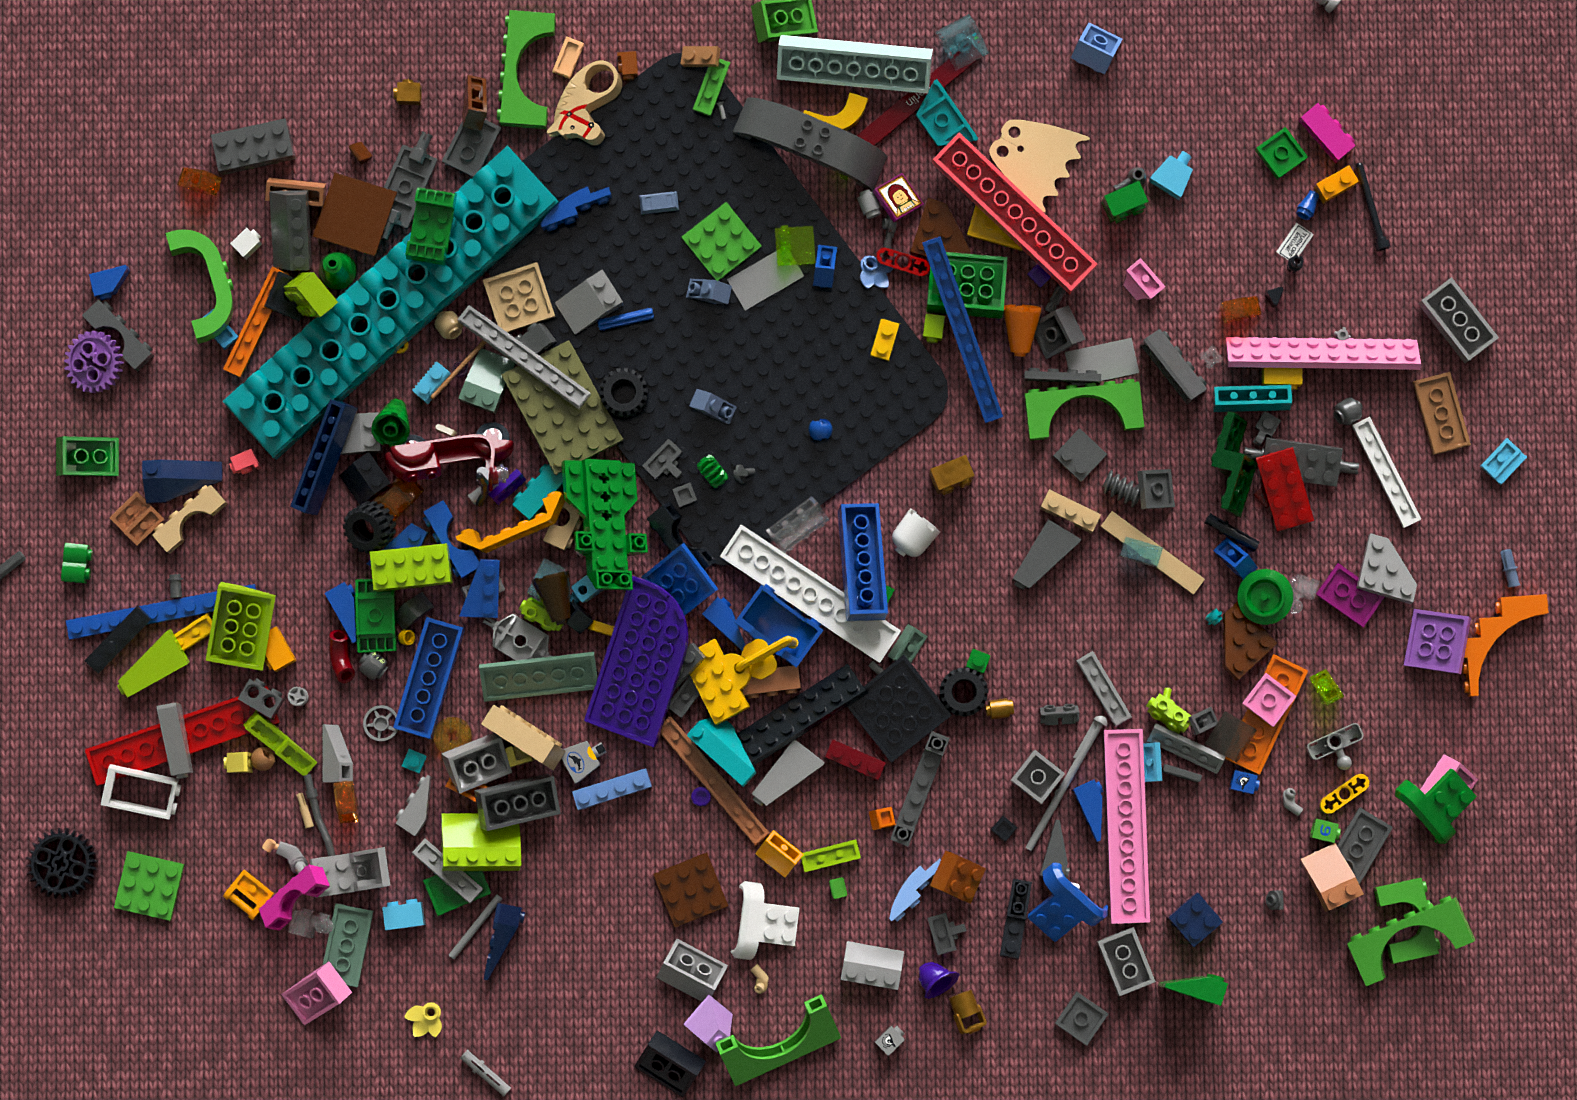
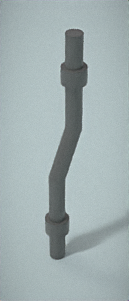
[303,774,336,856]

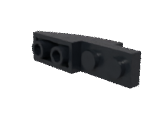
[999,879,1032,960]

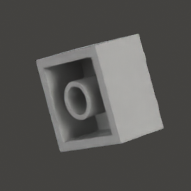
[1010,750,1065,804]

